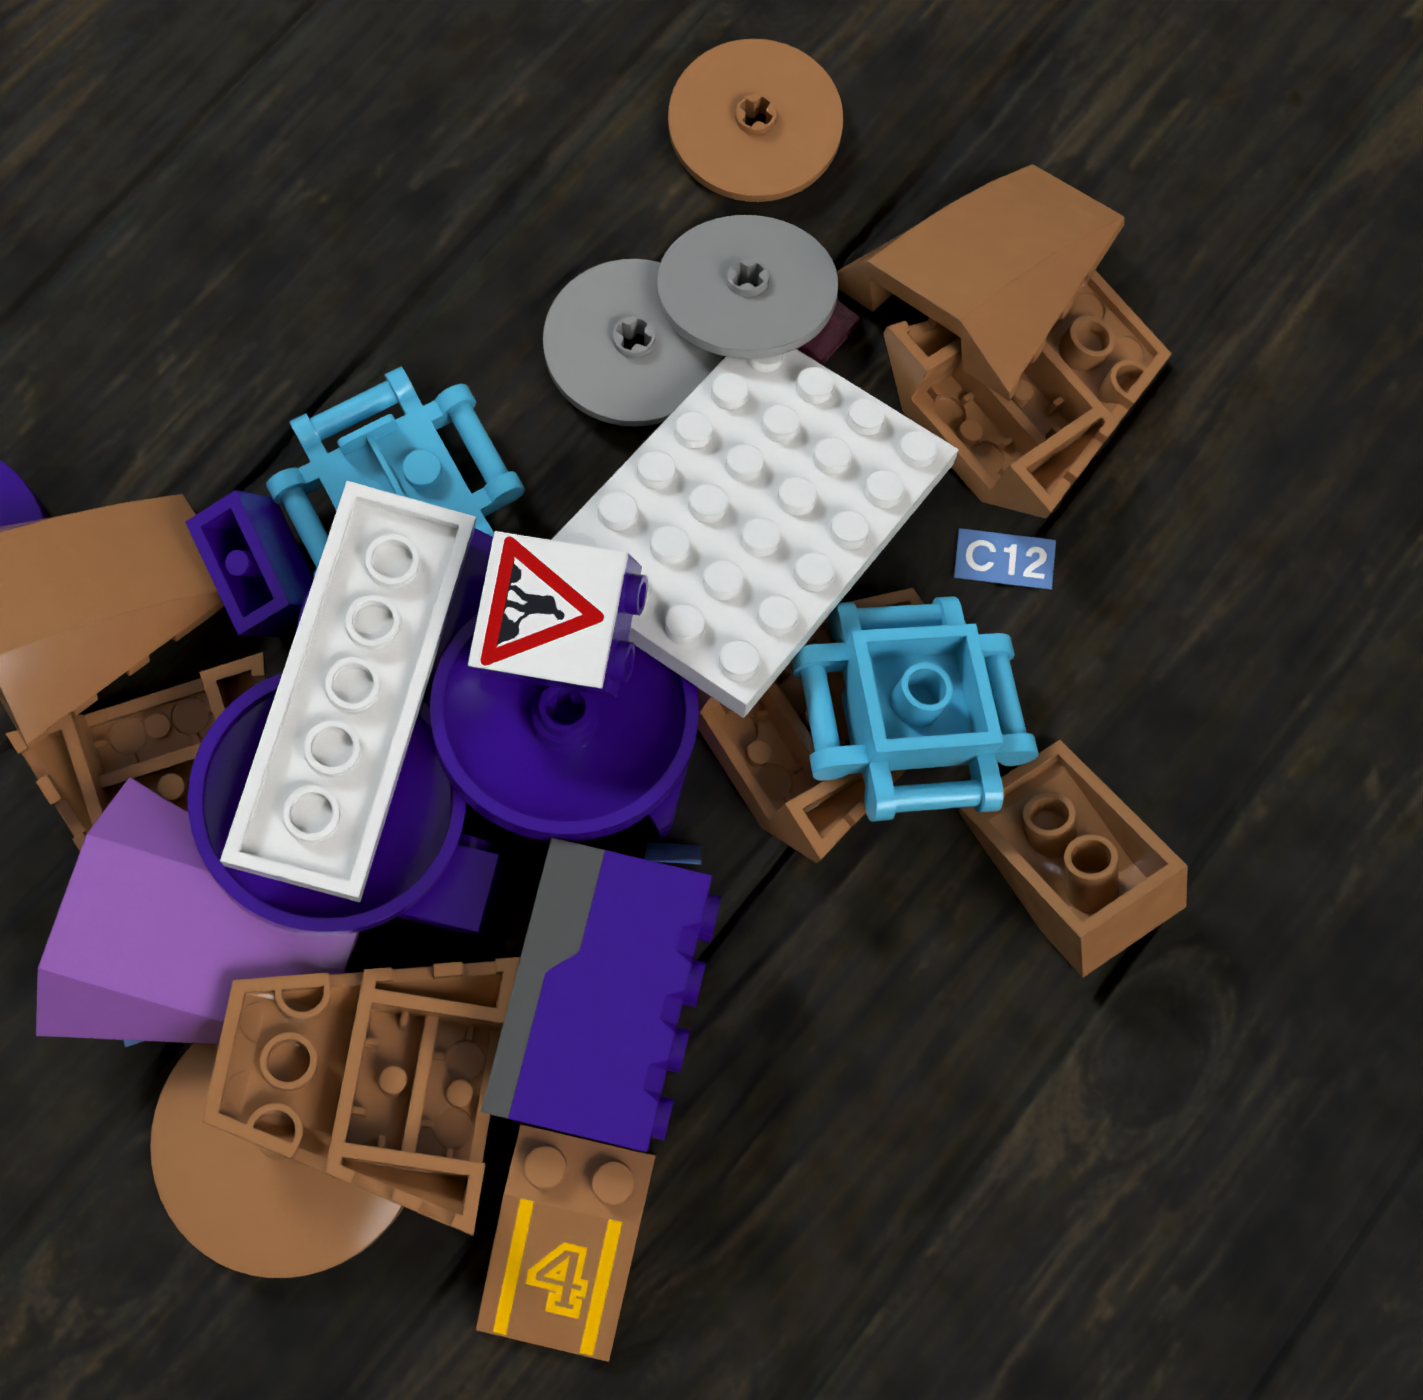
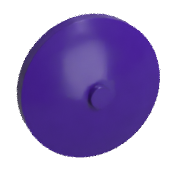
[430,613,699,842]
[188,673,466,936]

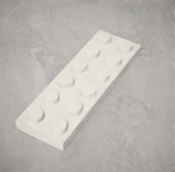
[220,481,476,902]

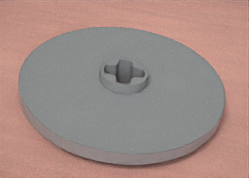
[657,215,838,359]
[543,259,723,427]

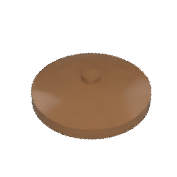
[150,1043,404,1278]

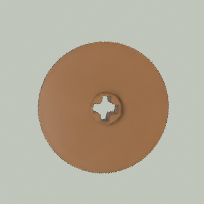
[668,39,843,202]

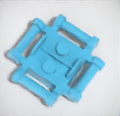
[266,366,525,577]
[791,596,1039,822]

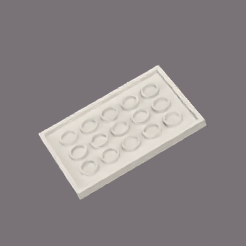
[552,349,959,718]

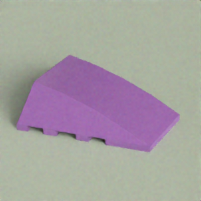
[36,777,359,1044]

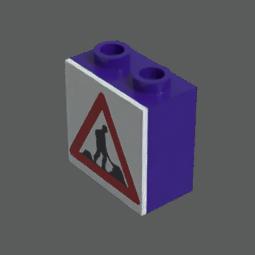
[468,531,648,698]

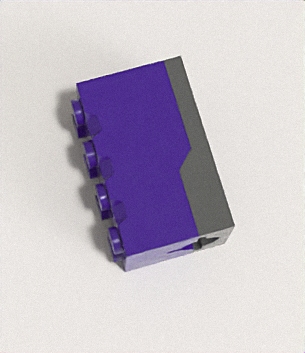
[481,837,721,1152]

